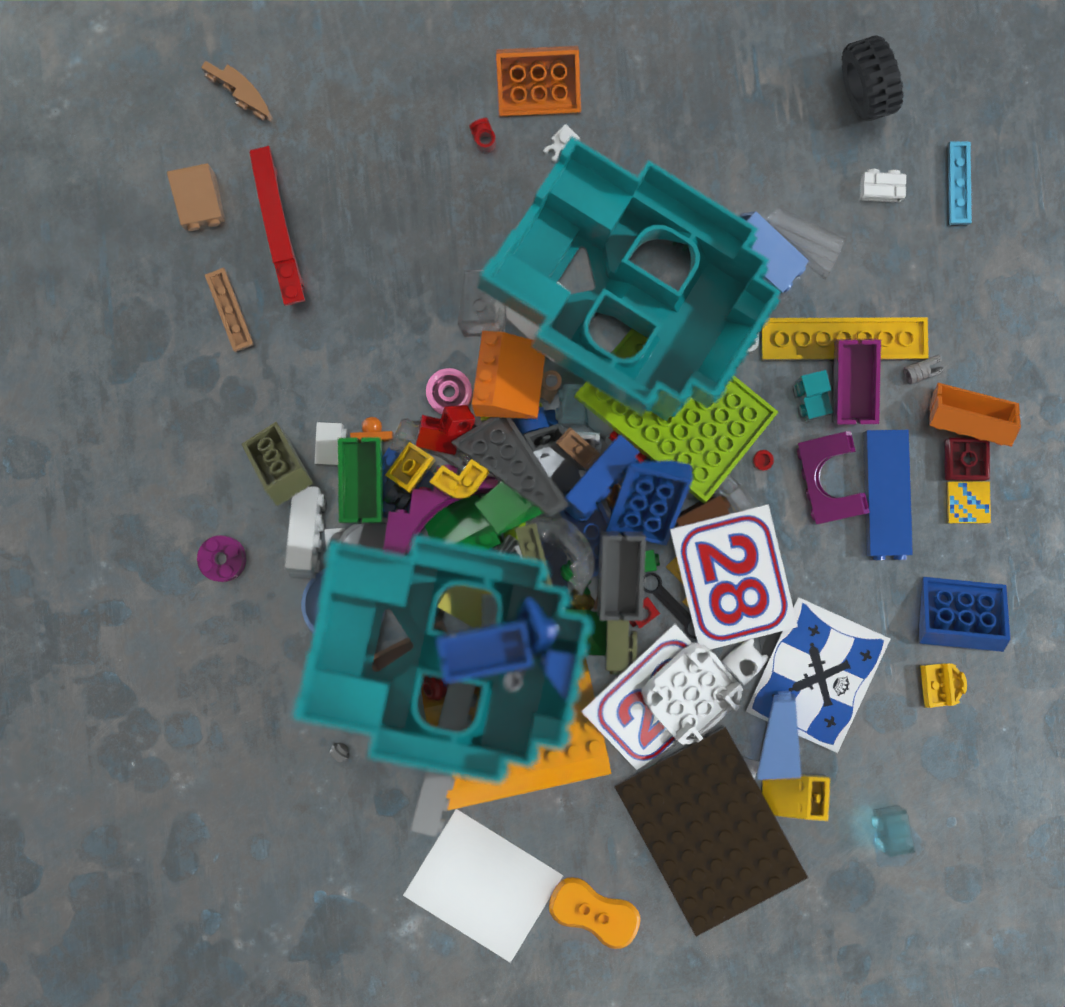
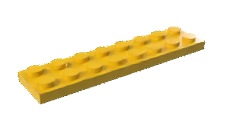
[761,317,928,360]

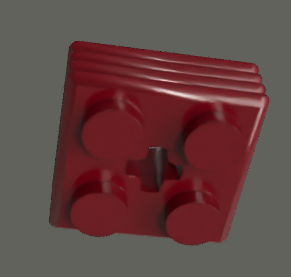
[945,438,990,481]

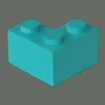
[793,370,833,421]

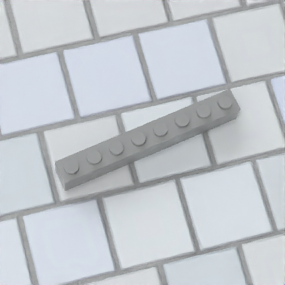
[411,681,480,837]

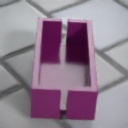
[833,338,881,424]

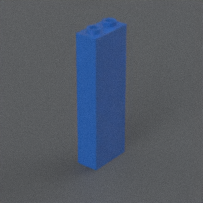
[863,430,913,560]

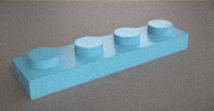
[948,142,972,225]

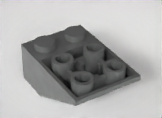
[523,423,581,494]

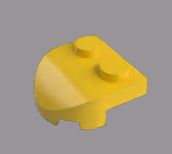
[920,664,967,708]

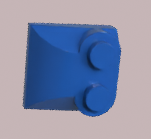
[516,598,558,656]

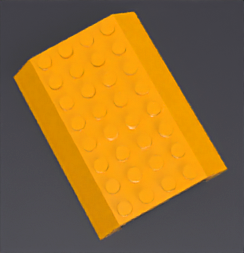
[421,657,611,810]

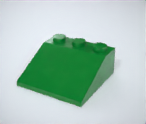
[425,495,503,551]

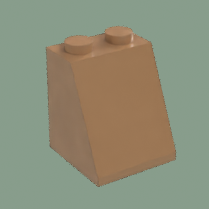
[167,163,225,231]

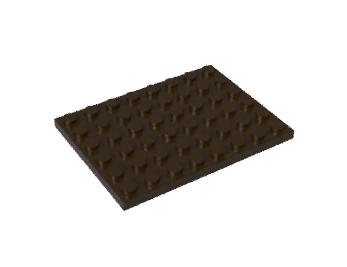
[614,726,808,937]

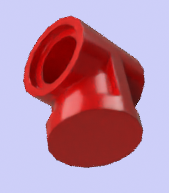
[469,118,496,153]

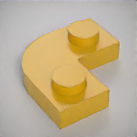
[430,459,489,499]

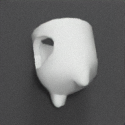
[721,639,769,686]

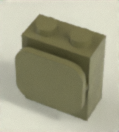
[605,619,637,675]

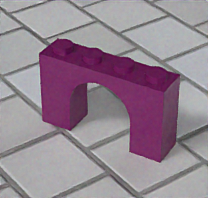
[797,431,870,525]

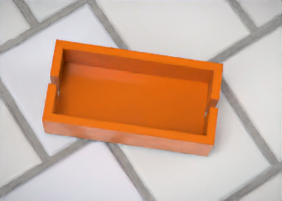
[930,383,1021,447]

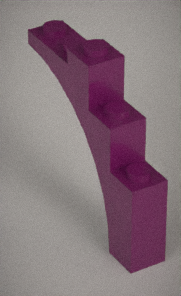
[383,465,499,557]

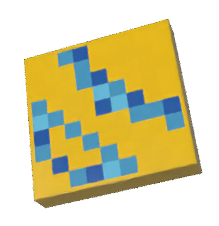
[947,481,991,524]

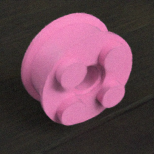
[426,368,472,415]

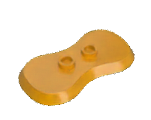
[549,877,640,949]

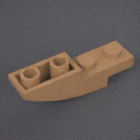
[201,61,272,122]

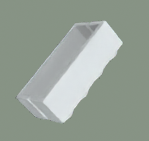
[285,486,326,579]

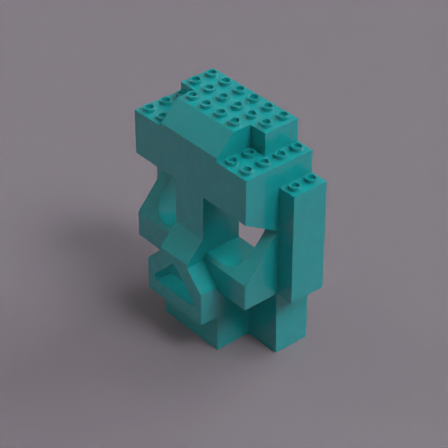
[477,136,781,421]
[292,535,593,784]

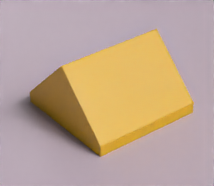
[385,442,436,494]

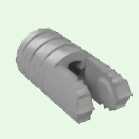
[904,355,945,384]

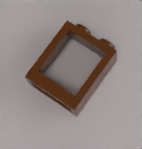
[675,494,731,528]

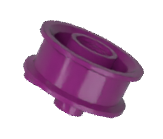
[197,535,247,582]

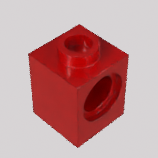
[440,405,475,436]
[629,597,660,629]

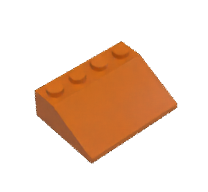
[496,46,581,116]
[472,331,546,419]

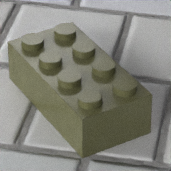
[241,422,313,506]

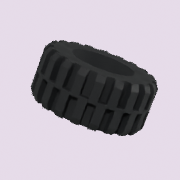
[841,35,903,121]

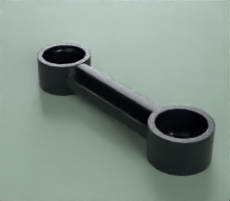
[644,573,697,639]

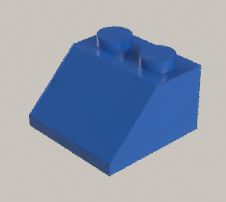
[540,649,576,699]

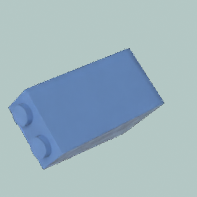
[739,211,809,293]
[758,691,801,780]

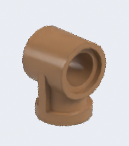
[540,370,562,404]

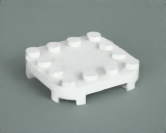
[641,642,743,745]

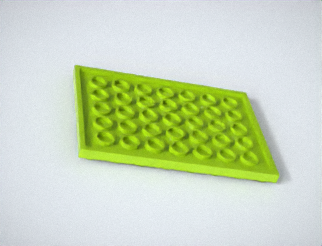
[574,329,778,504]

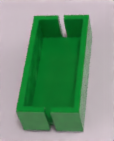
[338,437,383,523]

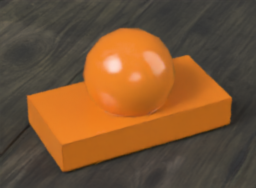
[350,417,394,443]

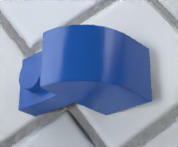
[511,407,559,436]

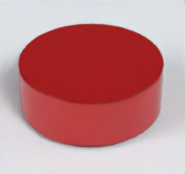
[752,450,774,471]

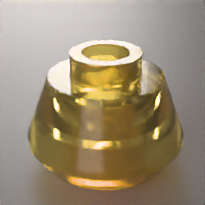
[568,588,595,610]

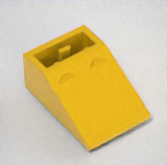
[762,774,830,821]

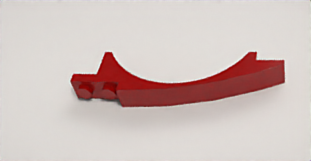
[249,146,305,306]

